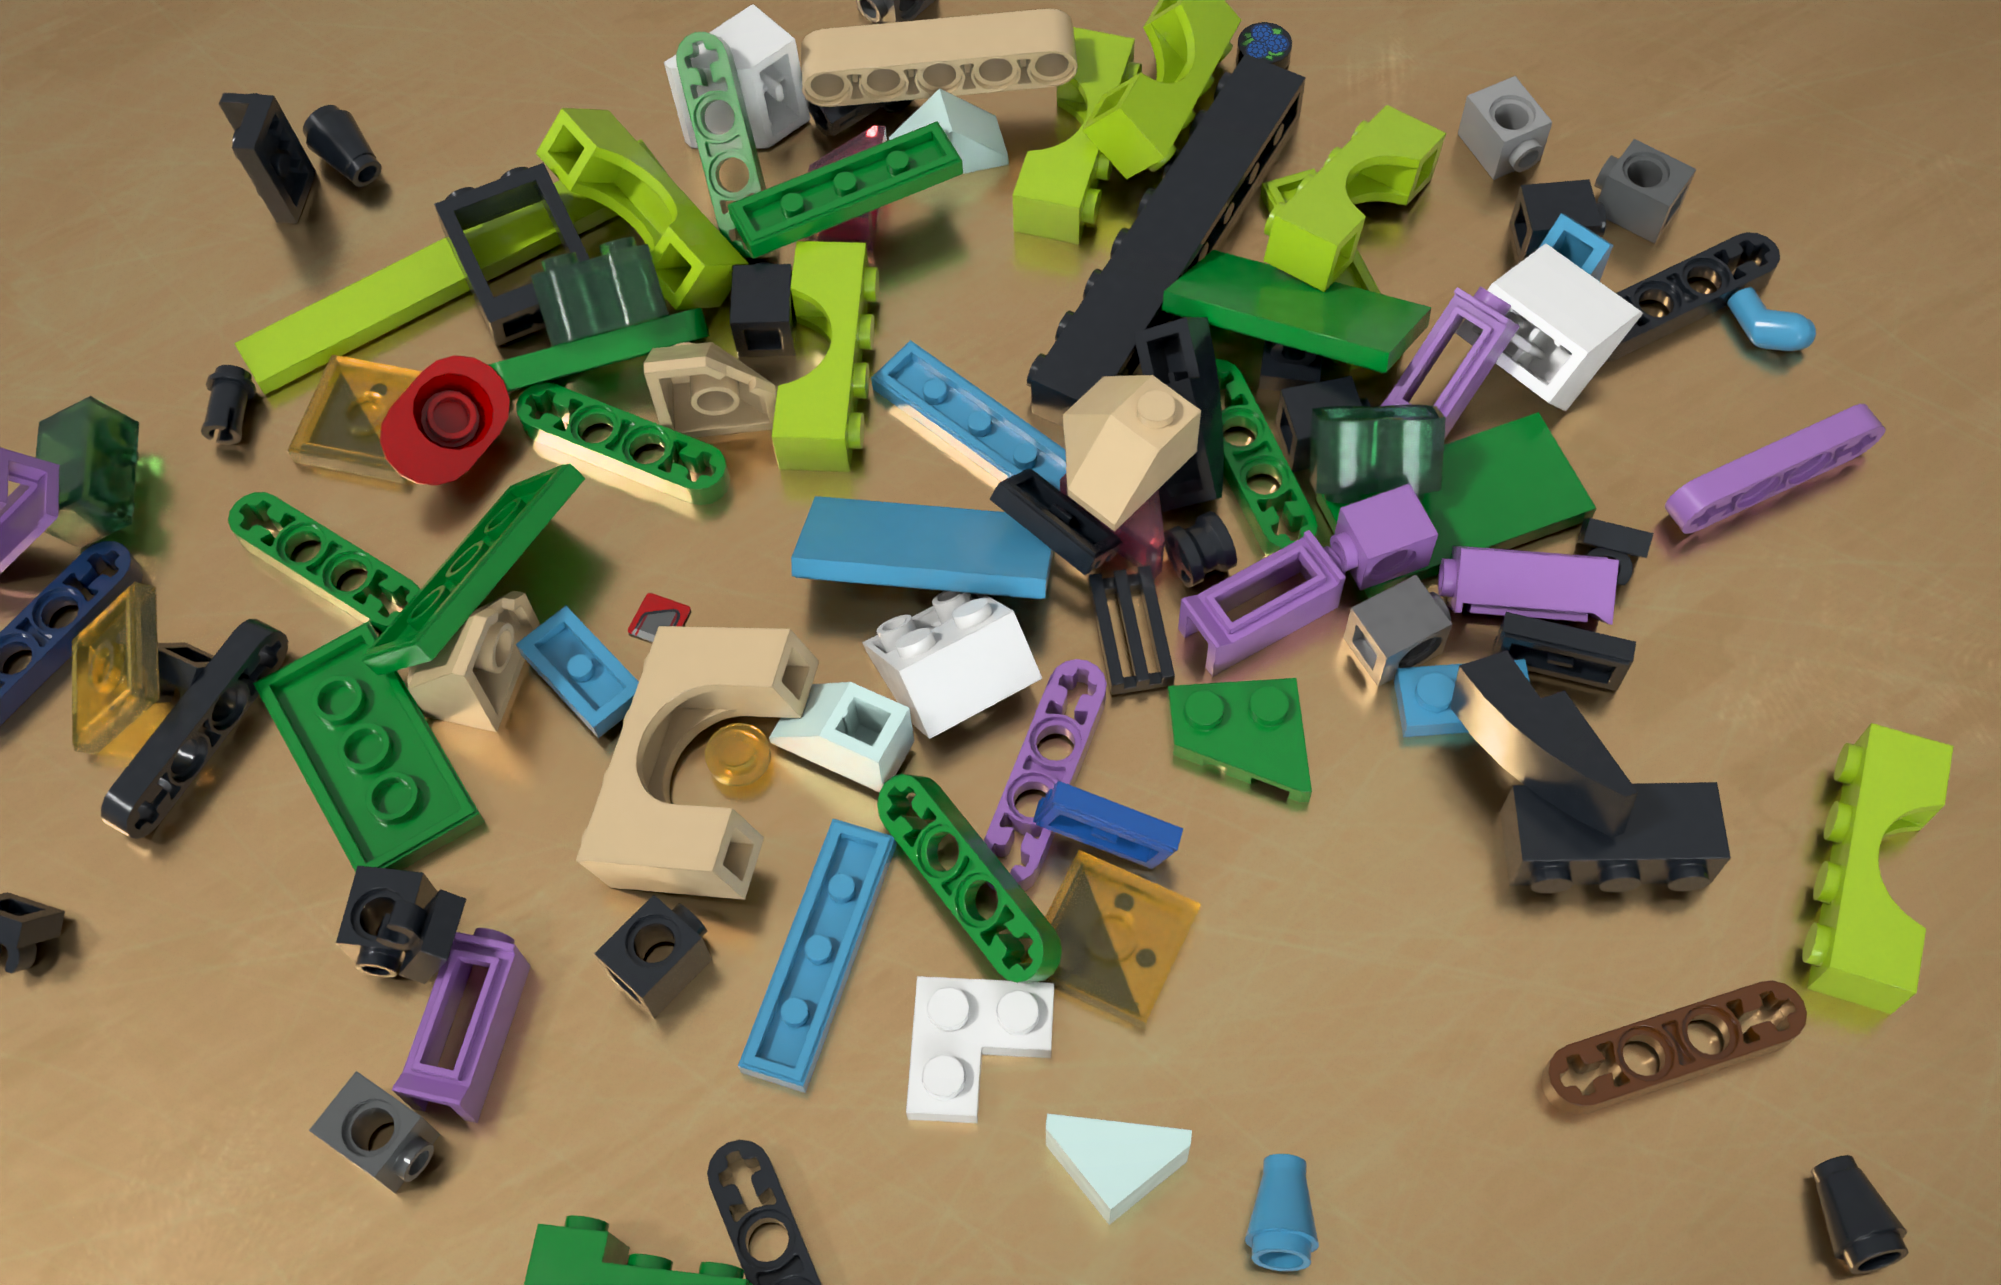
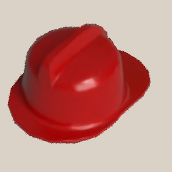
[380,355,510,486]

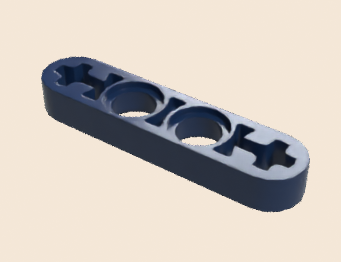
[0,541,143,726]

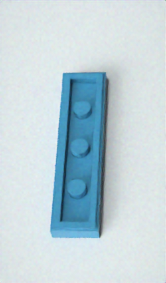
[871,340,1072,499]
[738,819,897,1093]

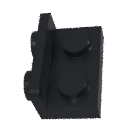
[219,93,316,224]

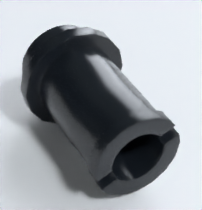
[201,365,256,445]

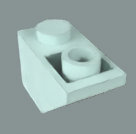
[769,682,914,792]

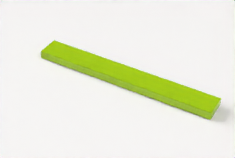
[234,139,668,395]

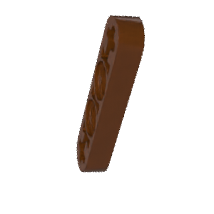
[1541,980,1807,1115]

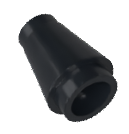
[303,105,382,187]
[1811,1155,1909,1274]

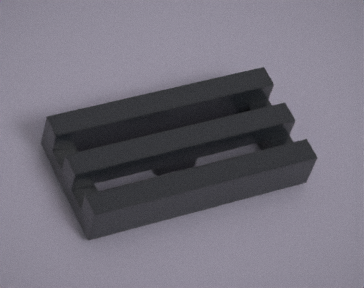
[989,468,1123,575]
[1089,565,1175,695]
[1491,612,1636,691]

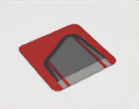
[627,593,691,642]

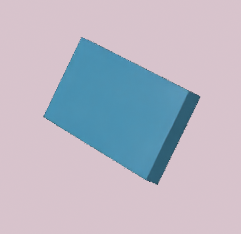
[791,496,1053,599]

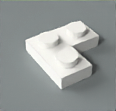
[906,976,1054,1123]

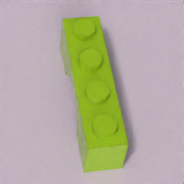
[1082,0,1242,179]
[1012,27,1142,245]
[1263,105,1446,292]
[536,108,749,310]
[772,241,879,472]
[1802,723,1954,1014]

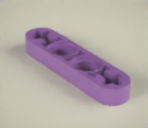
[1665,404,1886,534]
[984,659,1107,891]

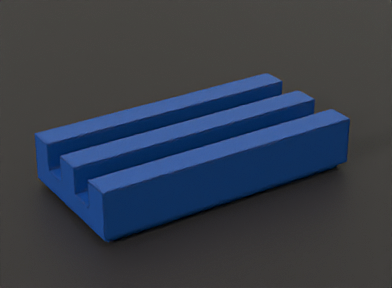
[1033,781,1183,869]

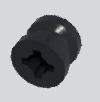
[1163,511,1237,588]

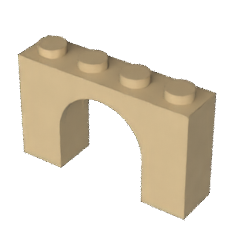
[576,626,819,900]

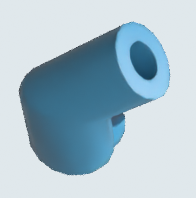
[1727,287,1816,351]

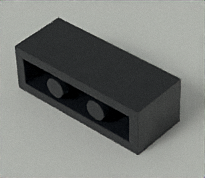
[1500,782,1731,893]

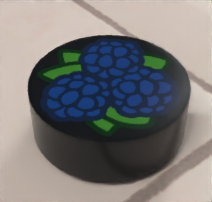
[1236,22,1292,69]

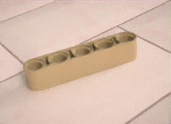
[801,9,1078,107]

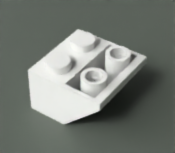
[664,4,811,148]
[1455,244,1643,411]
[863,591,1042,739]

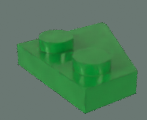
[1167,678,1312,803]

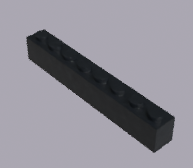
[1027,54,1306,427]

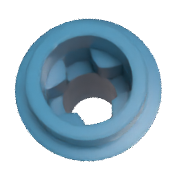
[1245,1154,1319,1271]

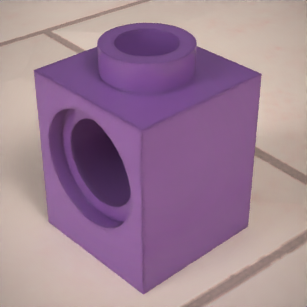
[1330,483,1438,590]

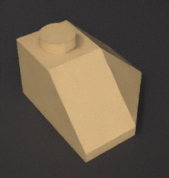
[643,342,777,438]
[1063,375,1201,532]
[408,591,539,732]

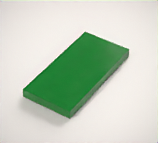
[1162,250,1432,373]
[1316,412,1597,599]
[362,463,586,676]
[253,621,485,873]

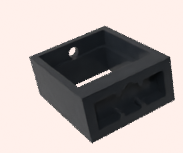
[434,163,604,346]

